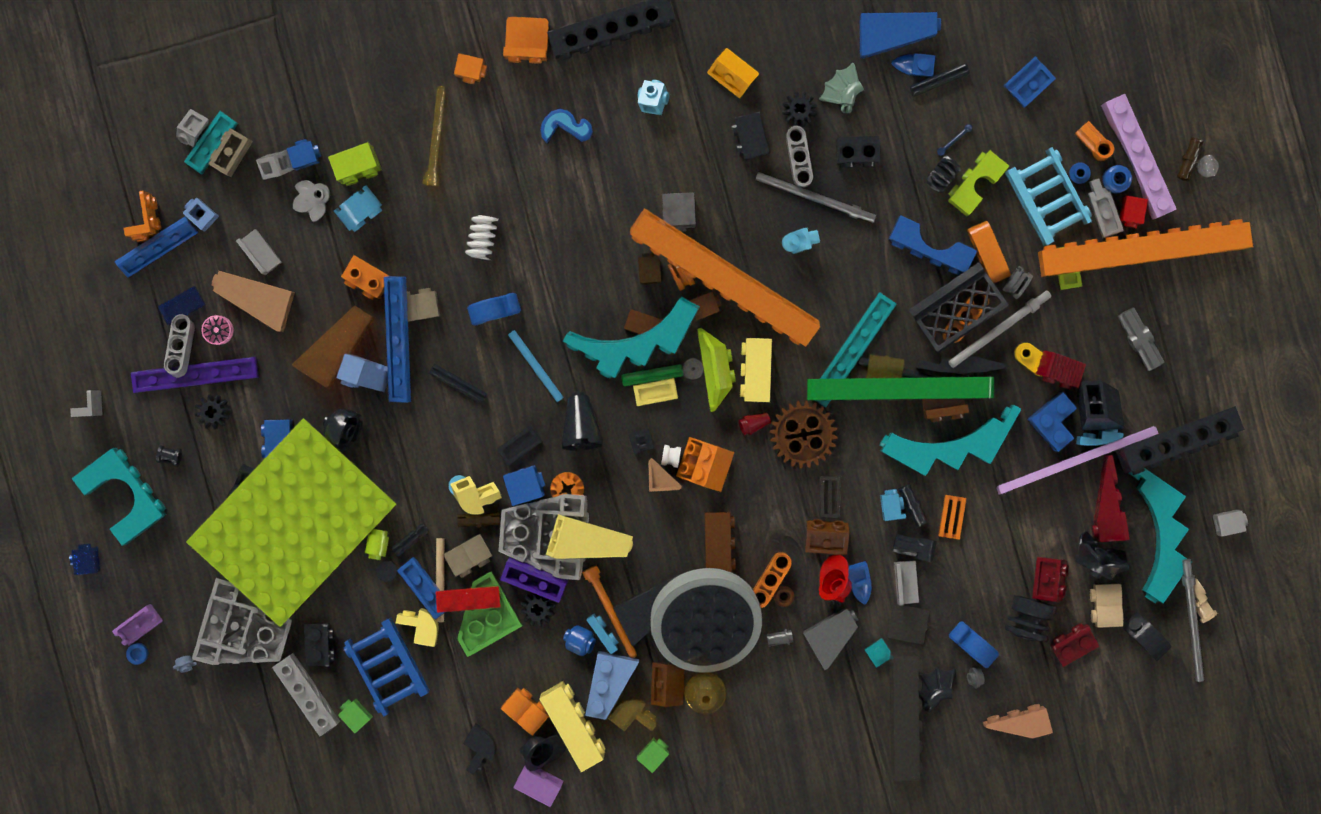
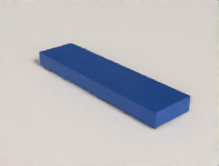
[115,216,198,278]

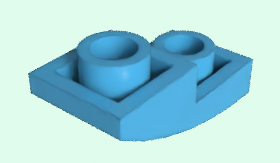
[1076,430,1124,445]

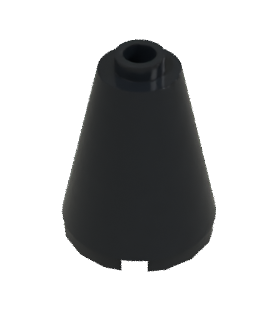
[561,392,603,451]

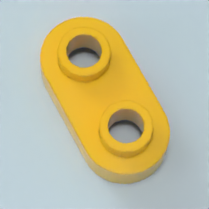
[1014,343,1043,376]

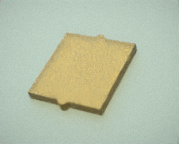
[866,355,904,378]

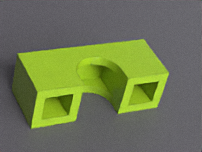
[948,150,1009,216]

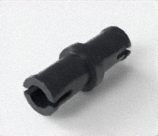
[898,483,928,527]

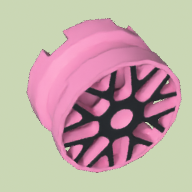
[202,315,234,345]

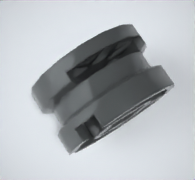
[1003,266,1033,299]

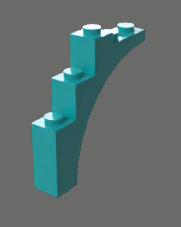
[563,297,700,378]

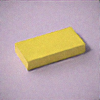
[633,378,678,406]

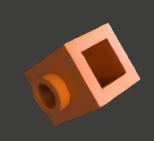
[454,53,487,84]

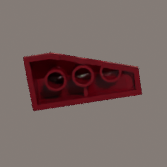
[1091,455,1130,542]

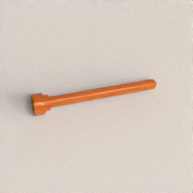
[582,565,637,658]

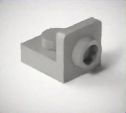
[176,109,209,147]

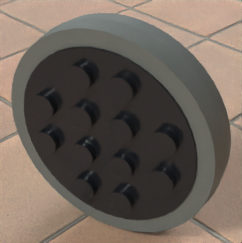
[651,568,762,672]

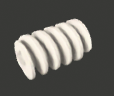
[465,215,498,260]

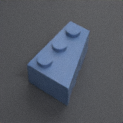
[336,354,388,392]

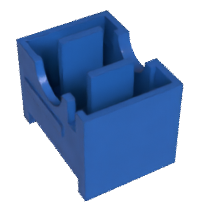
[503,465,545,506]

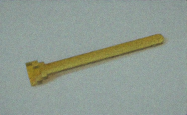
[422,86,445,186]

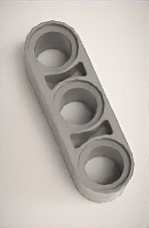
[786,126,813,188]
[164,314,195,378]

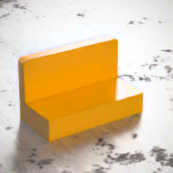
[707,48,759,98]

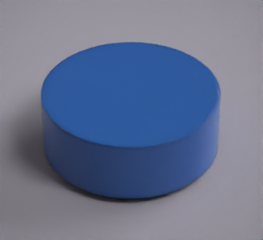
[126,643,149,665]

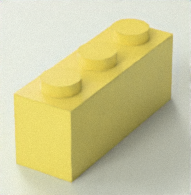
[740,338,772,402]

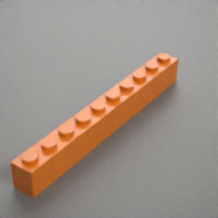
[630,208,820,347]
[1038,219,1253,277]

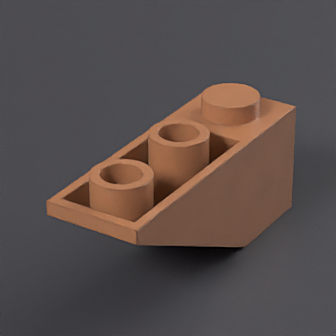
[983,704,1053,738]

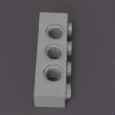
[272,653,340,736]

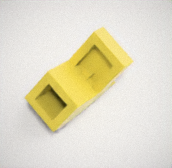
[450,476,501,514]
[396,608,439,647]

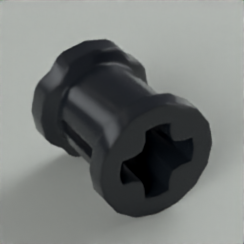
[156,445,182,467]

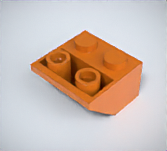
[676,437,734,492]

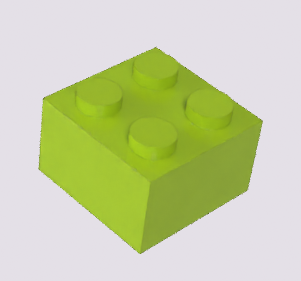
[328,142,382,186]

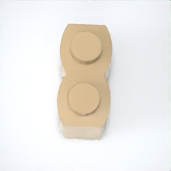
[1090,583,1123,627]

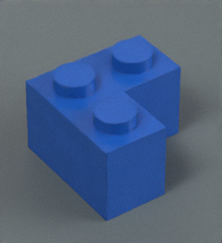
[1027,392,1077,452]

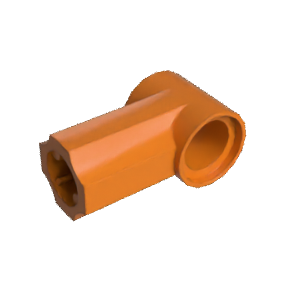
[1075,121,1114,161]

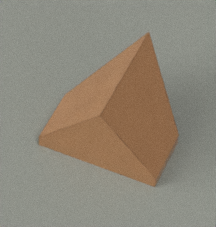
[649,458,682,492]

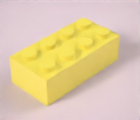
[539,681,606,772]

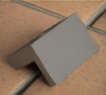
[236,229,282,275]
[70,390,102,417]
[894,560,919,606]

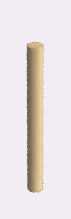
[436,538,445,622]

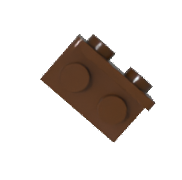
[805,519,849,555]

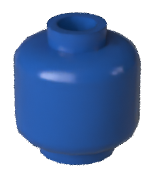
[1103,165,1132,193]
[563,625,596,656]

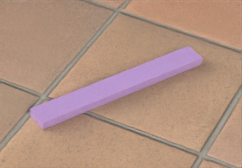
[996,426,1159,494]

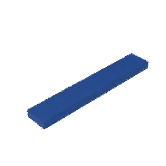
[384,276,411,403]

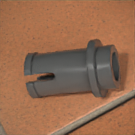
[767,629,793,647]

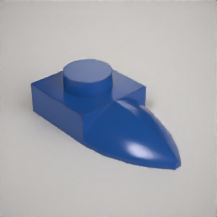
[892,53,935,77]
[848,561,872,604]

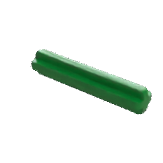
[622,364,683,386]

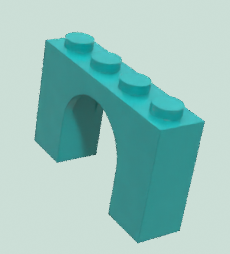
[72,448,167,546]

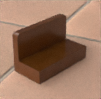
[651,662,685,707]

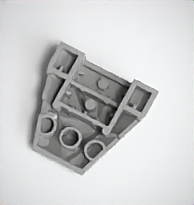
[499,494,589,580]
[192,578,292,665]

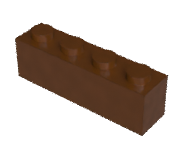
[705,511,735,572]

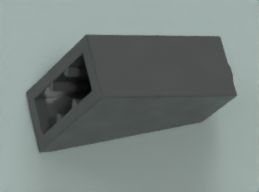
[803,607,858,670]

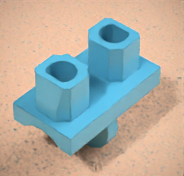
[782,228,820,254]

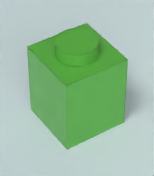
[338,699,373,733]
[637,737,669,773]

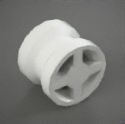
[661,445,681,468]

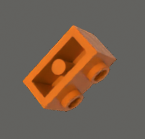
[341,255,389,300]

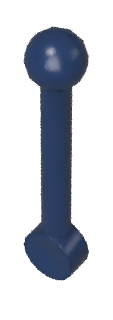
[937,124,973,156]

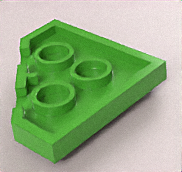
[457,571,523,657]

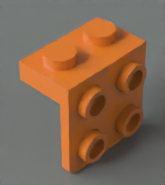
[503,17,549,64]
[124,191,161,242]

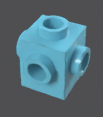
[638,80,669,115]

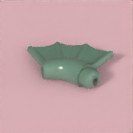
[819,63,864,113]

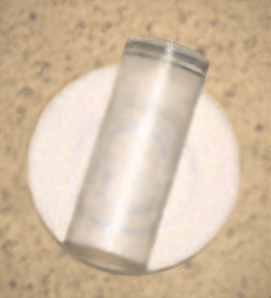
[1197,155,1219,177]

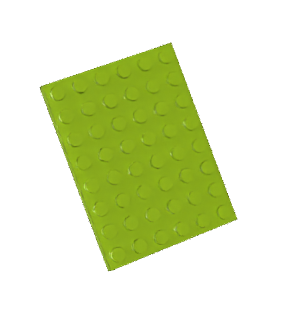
[186,418,396,627]

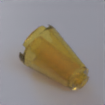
[684,672,726,714]

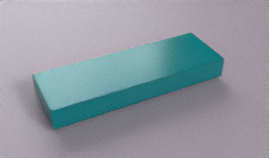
[184,111,238,174]

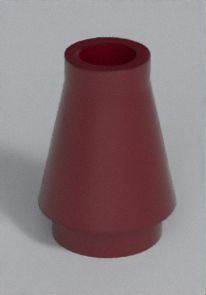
[738,412,771,436]

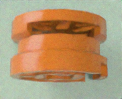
[667,264,695,291]

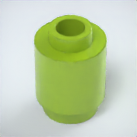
[365,529,389,560]

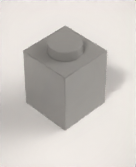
[1213,510,1248,536]

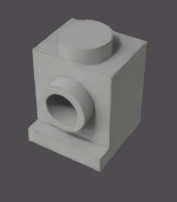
[256,150,294,180]

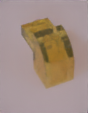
[608,698,657,731]

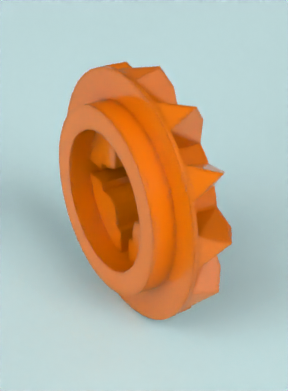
[550,472,584,497]

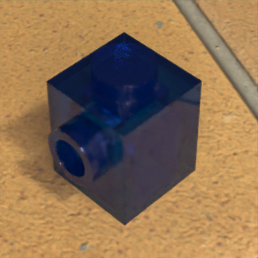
[69,543,100,575]

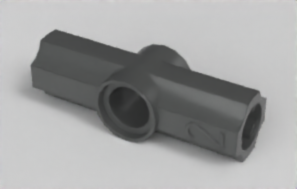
[1117,307,1164,371]

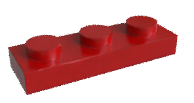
[435,586,500,613]

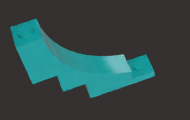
[879,405,1021,476]
[1128,468,1192,604]

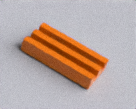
[938,495,966,540]

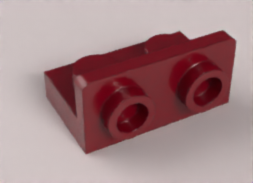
[1032,557,1069,602]
[1050,623,1100,667]

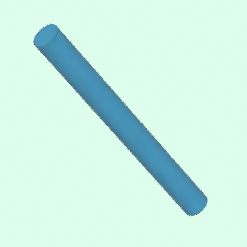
[508,330,564,402]

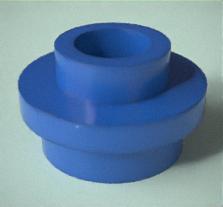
[1069,163,1091,184]

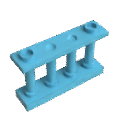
[1005,147,1092,246]

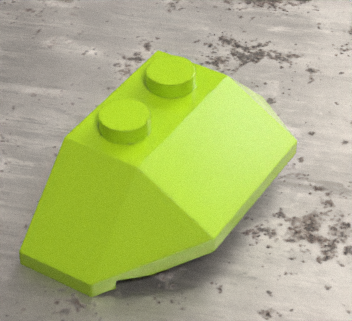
[697,328,736,412]

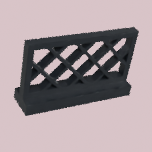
[909,263,1009,353]

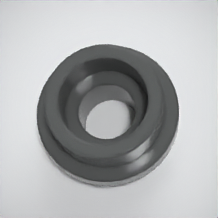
[967,667,985,689]

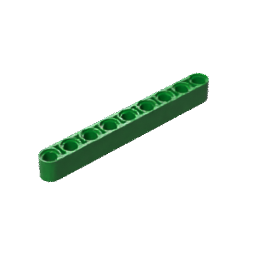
[807,377,994,400]

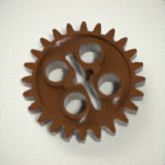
[769,401,838,468]

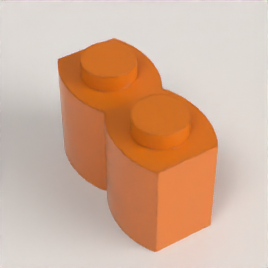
[501,688,549,736]

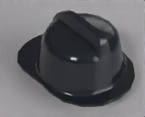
[519,735,567,771]

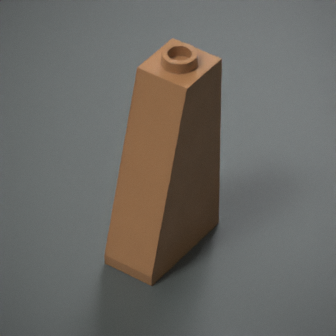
[212,271,295,332]

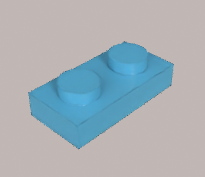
[587,614,619,654]

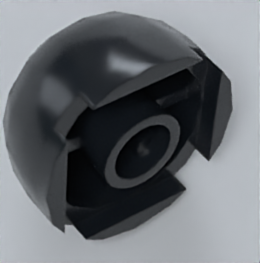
[323,409,363,452]

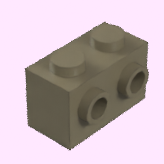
[209,128,253,177]

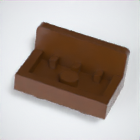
[922,398,969,422]

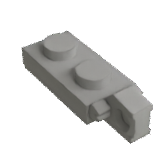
[1088,179,1124,238]

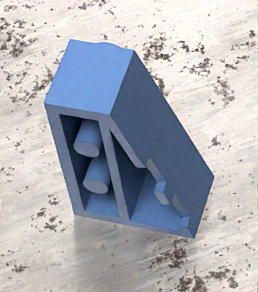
[585,651,639,720]

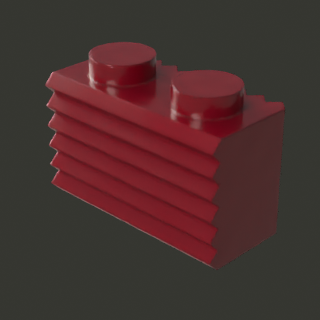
[1036,350,1087,390]

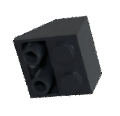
[1077,381,1125,430]

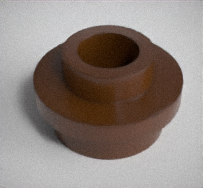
[773,586,794,607]

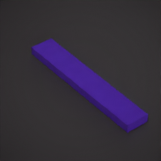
[131,357,259,393]

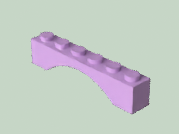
[1101,94,1176,220]

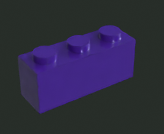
[500,557,569,603]

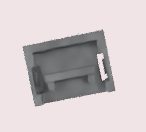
[662,193,696,231]

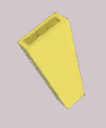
[546,514,633,559]

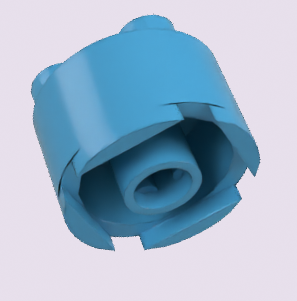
[334,185,382,232]

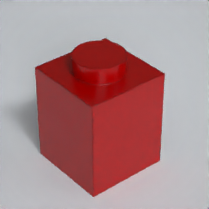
[1120,196,1148,228]

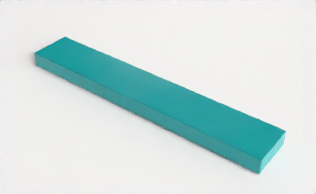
[815,292,897,408]

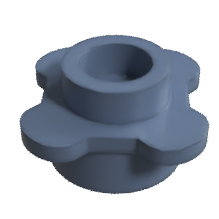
[173,656,197,673]

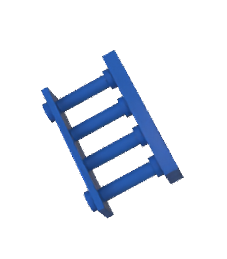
[344,617,430,717]

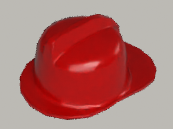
[819,555,852,603]

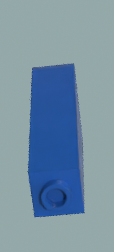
[860,12,941,58]

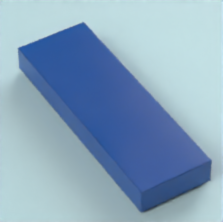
[397,557,445,620]

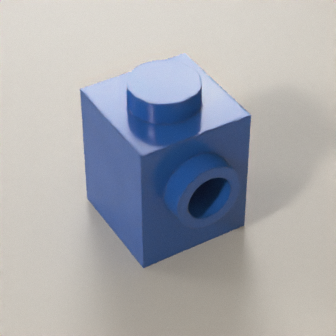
[287,139,321,170]

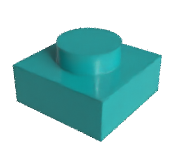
[864,638,894,668]

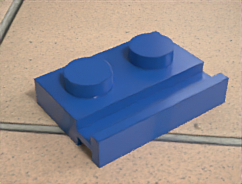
[1004,56,1056,108]

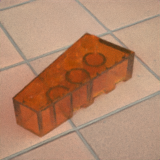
[292,306,375,388]

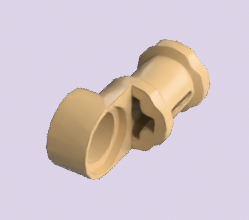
[1194,578,1218,623]

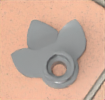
[293,180,330,222]

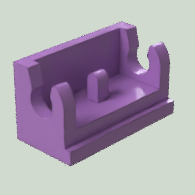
[112,604,163,646]
[513,766,563,807]

